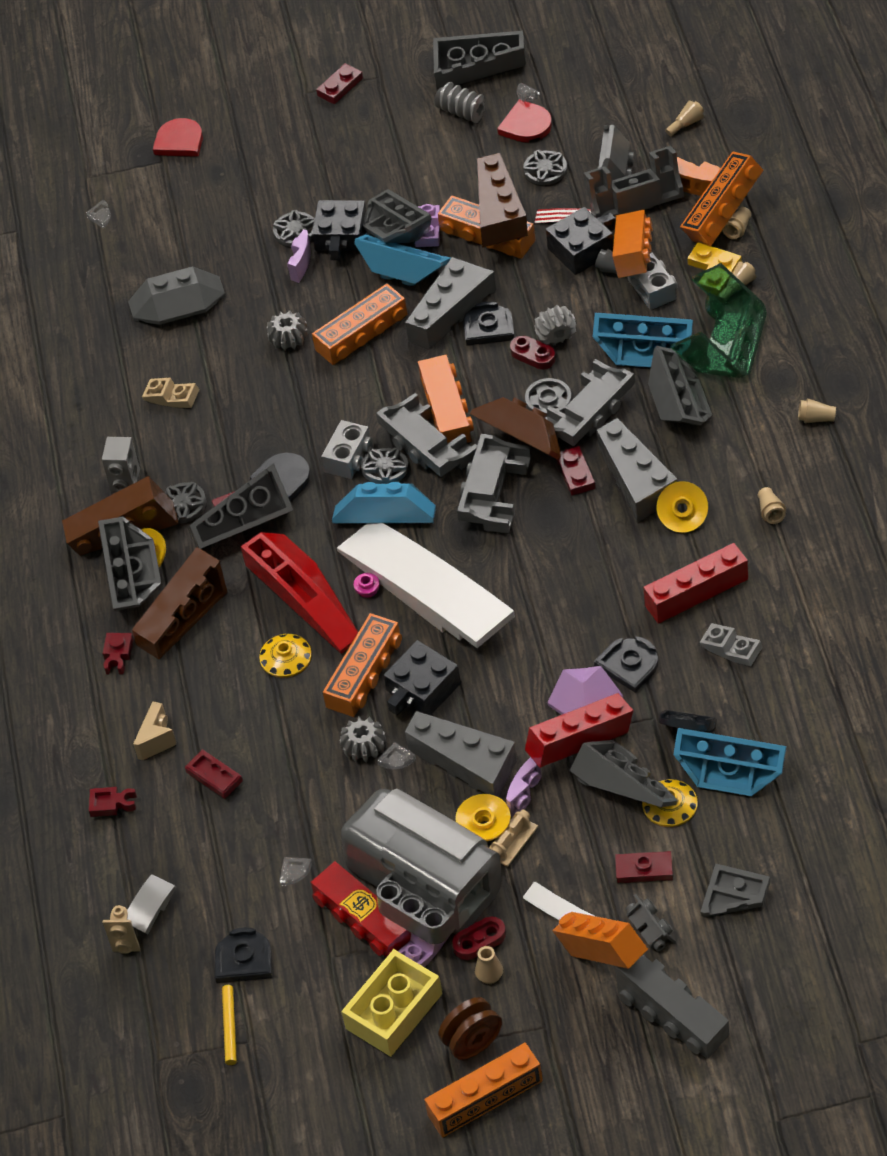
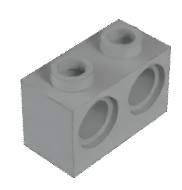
[628,252,678,310]
[321,420,373,479]
[102,437,140,492]

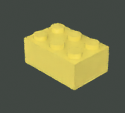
[341,949,443,1057]

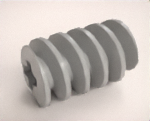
[434,82,485,123]

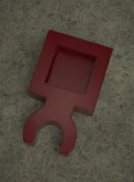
[103,633,134,675]
[89,787,137,817]

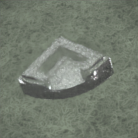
[516,83,539,102]
[86,200,111,228]
[377,742,416,769]
[280,857,312,886]

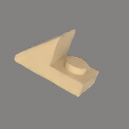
[133,702,176,760]

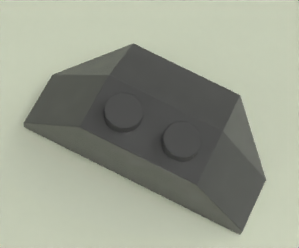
[598,125,635,180]
[363,189,432,243]
[128,266,225,325]
[648,346,712,426]
[98,517,161,611]

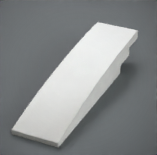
[337,523,515,648]

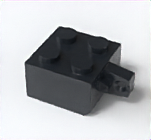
[312,200,366,260]
[546,207,616,275]
[383,640,461,716]

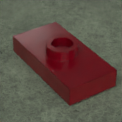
[185,749,243,799]
[615,851,673,883]

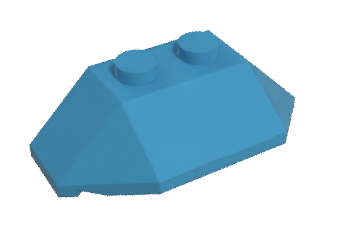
[355,234,451,285]
[593,313,693,368]
[332,482,436,523]
[673,728,787,796]

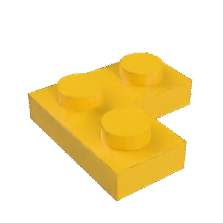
[687,242,742,294]

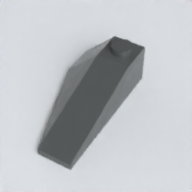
[570,740,678,807]

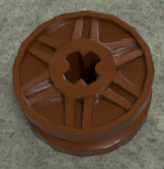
[438,997,502,1060]

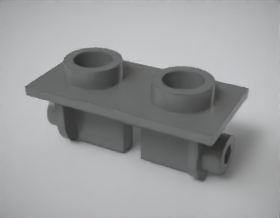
[626,894,677,951]

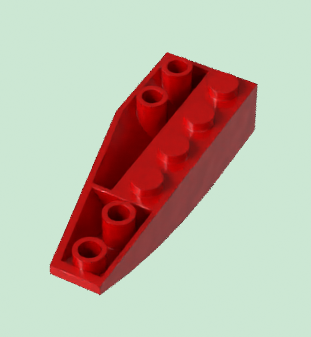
[241,532,358,653]

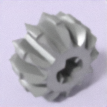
[534,305,576,346]
[267,310,308,351]
[340,717,386,763]

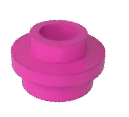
[353,573,380,598]

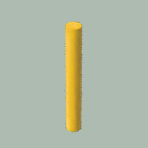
[222,985,237,1065]

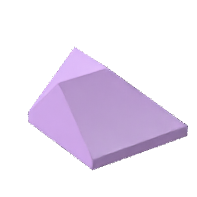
[548,666,623,715]

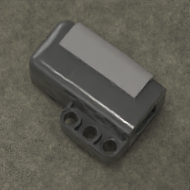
[341,789,502,944]

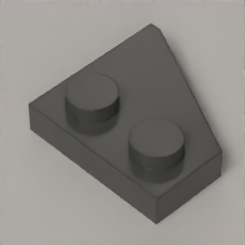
[700,863,770,917]

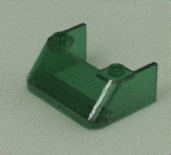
[671,263,767,378]

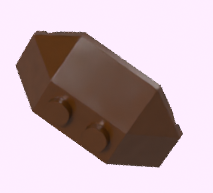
[470,397,561,460]

